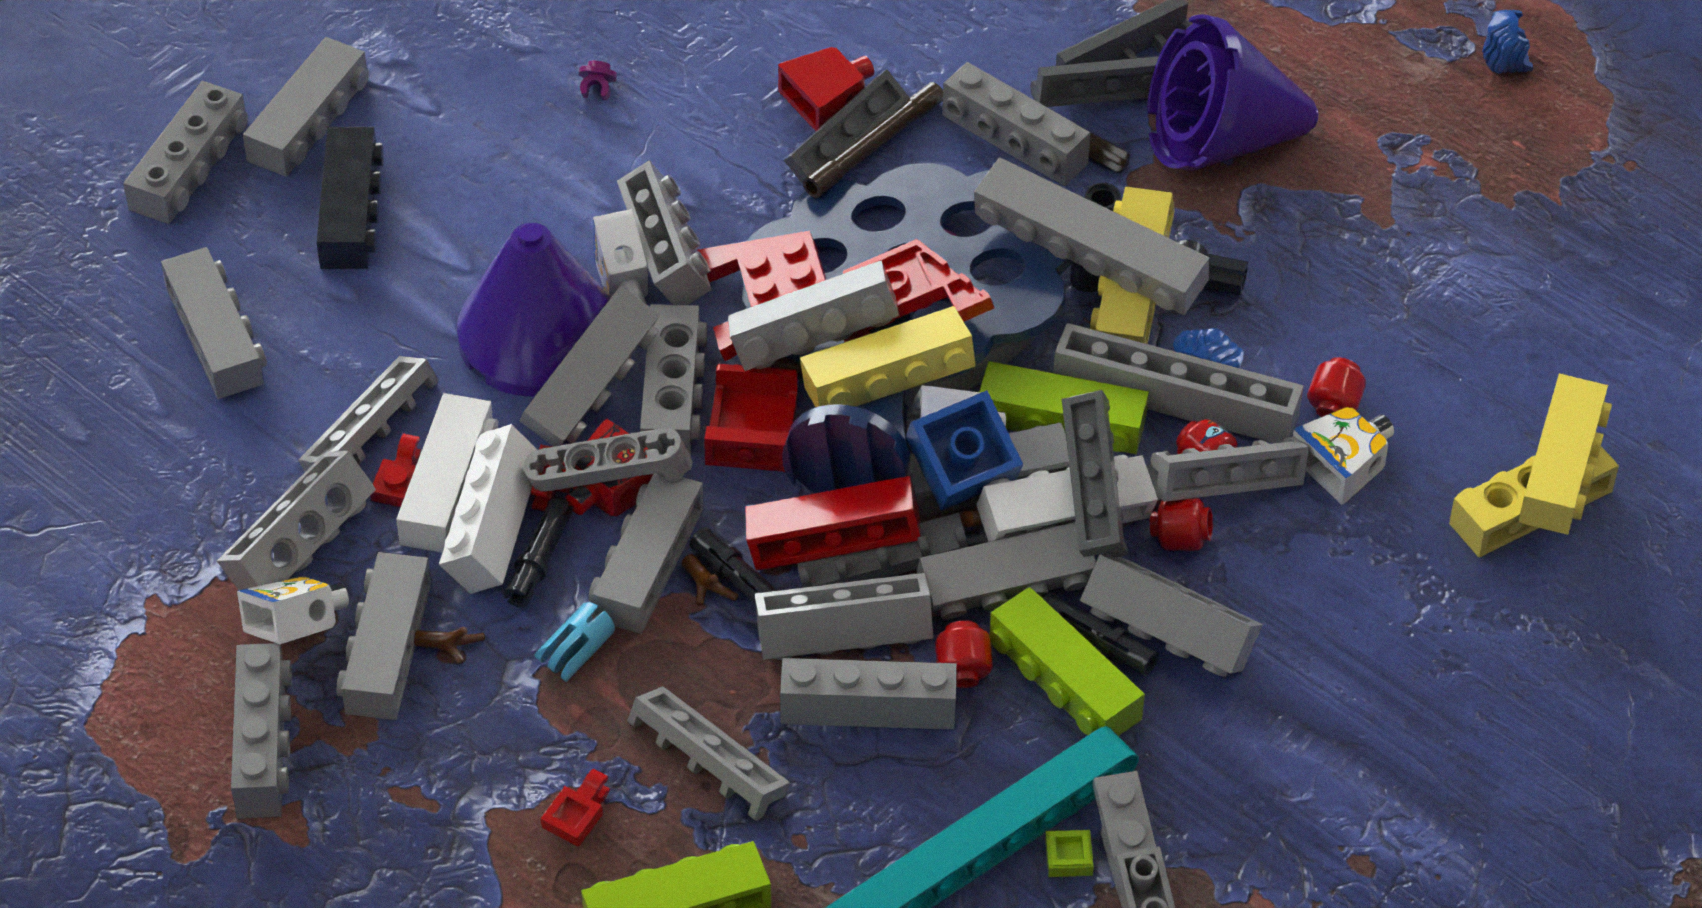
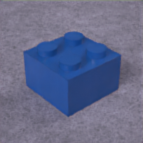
[905,390,1024,511]

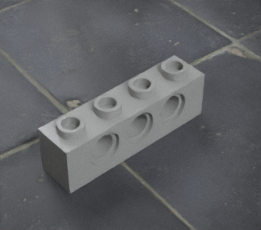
[640,304,707,456]
[217,450,376,590]

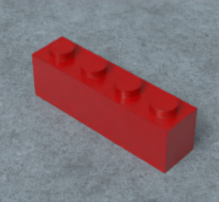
[745,476,921,571]

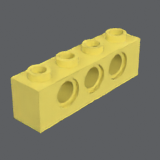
[1449,446,1619,558]

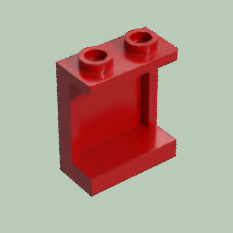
[704,364,798,472]

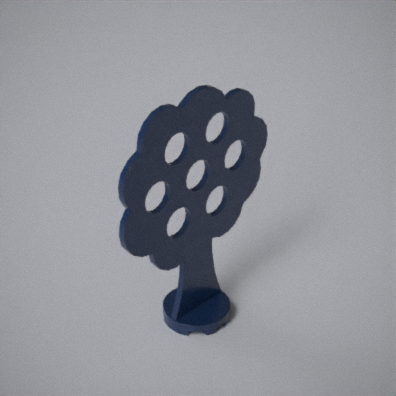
[742,163,1073,493]

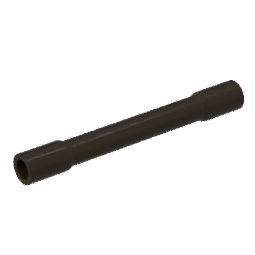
[803,82,943,198]

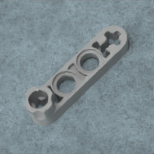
[523,428,692,491]

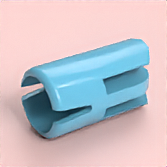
[534,602,615,682]

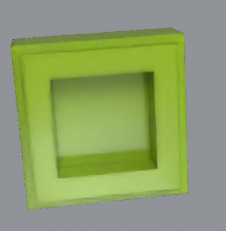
[1045,830,1094,877]

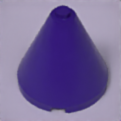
[1147,14,1319,171]
[457,223,611,397]

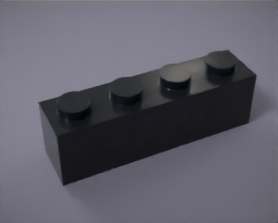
[316,127,384,269]

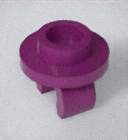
[579,60,617,100]

